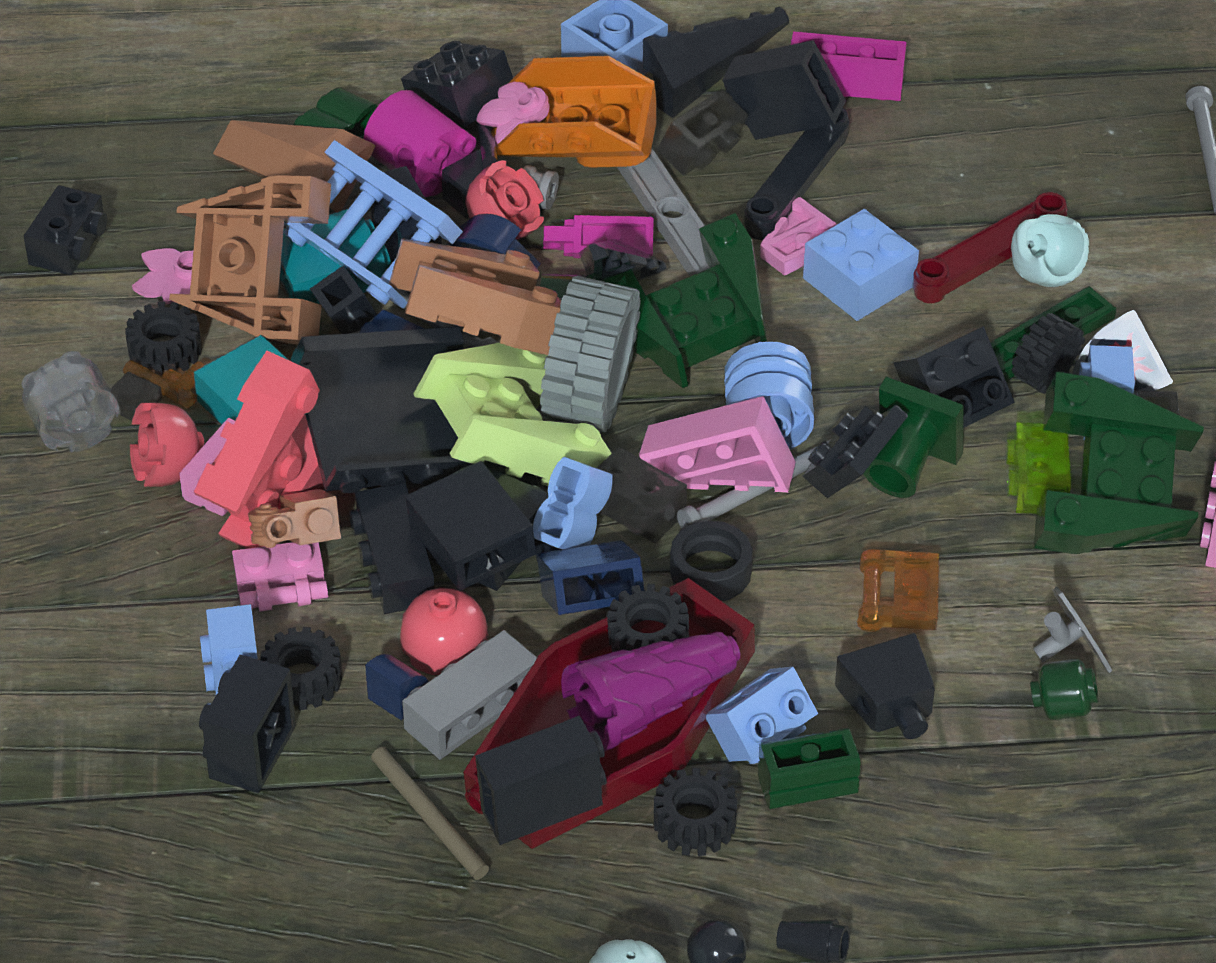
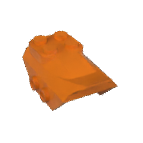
[493,56,656,168]

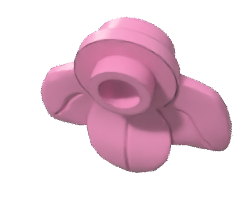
[476,82,549,145]
[132,248,193,304]

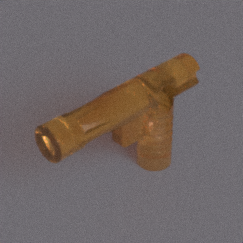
[123,360,204,409]

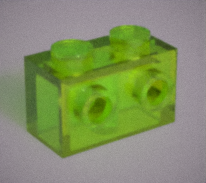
[1006,422,1071,514]

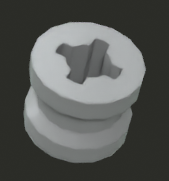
[523,165,559,210]

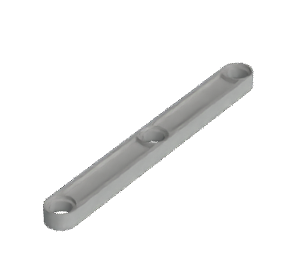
[617,149,710,276]

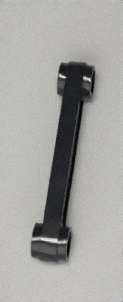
[744,108,850,240]

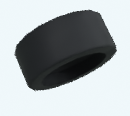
[670,520,753,601]

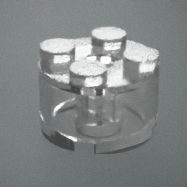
[21,351,120,452]

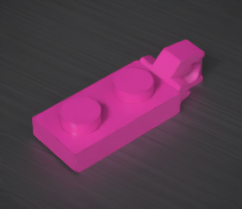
[543,215,654,258]

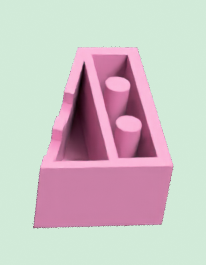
[639,396,796,492]

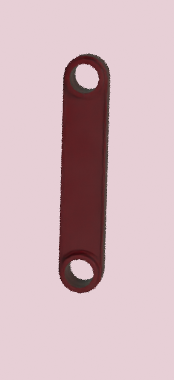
[912,192,1068,304]

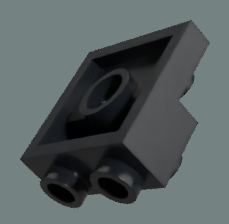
[803,405,908,498]

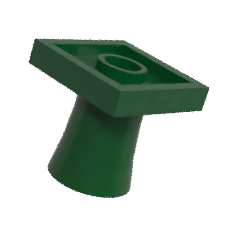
[863,377,963,498]

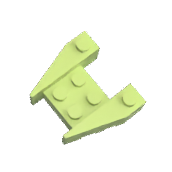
[413,343,611,486]

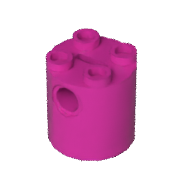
[364,90,476,197]

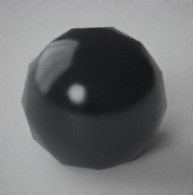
[687,919,747,963]

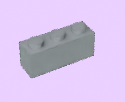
[402,630,537,760]

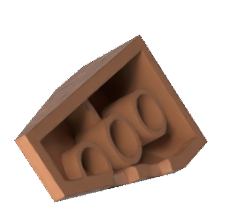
[213,120,375,213]

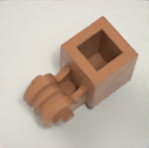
[248,489,341,548]

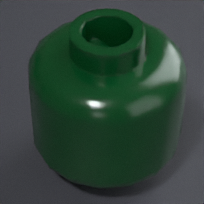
[1030,659,1099,721]

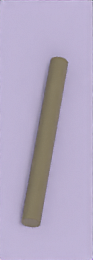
[371,747,489,880]

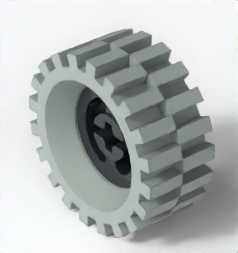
[540,276,640,433]

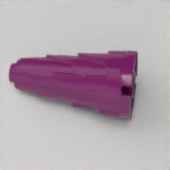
[561,632,740,751]

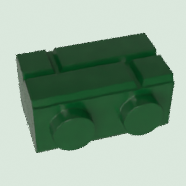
[758,728,861,809]

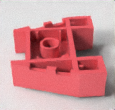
[194,351,324,549]

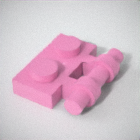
[232,542,328,612]

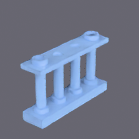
[283,140,463,309]

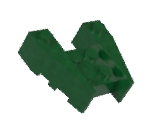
[588,213,767,388]
[1034,372,1204,554]

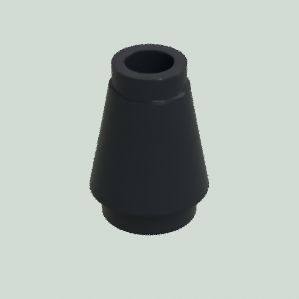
[776,919,850,963]

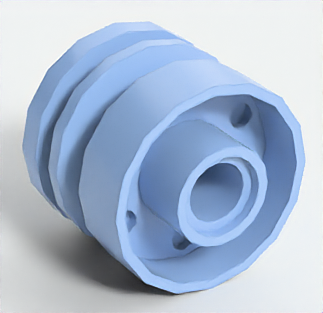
[724,342,814,449]

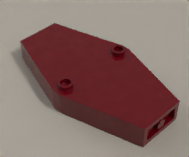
[463,578,755,849]

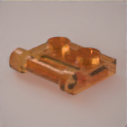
[857,549,939,632]

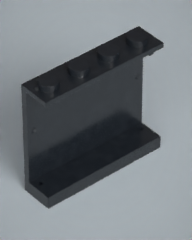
[291,327,493,493]

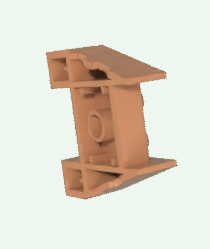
[169,175,331,344]
[389,239,561,355]

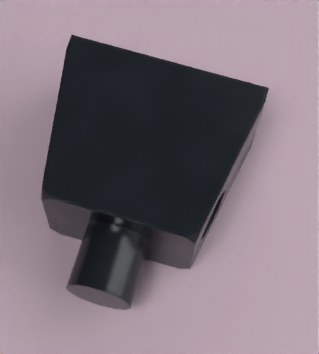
[835,633,935,739]

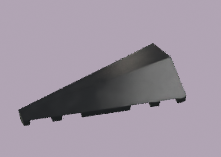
[643,7,789,118]
[579,239,668,281]

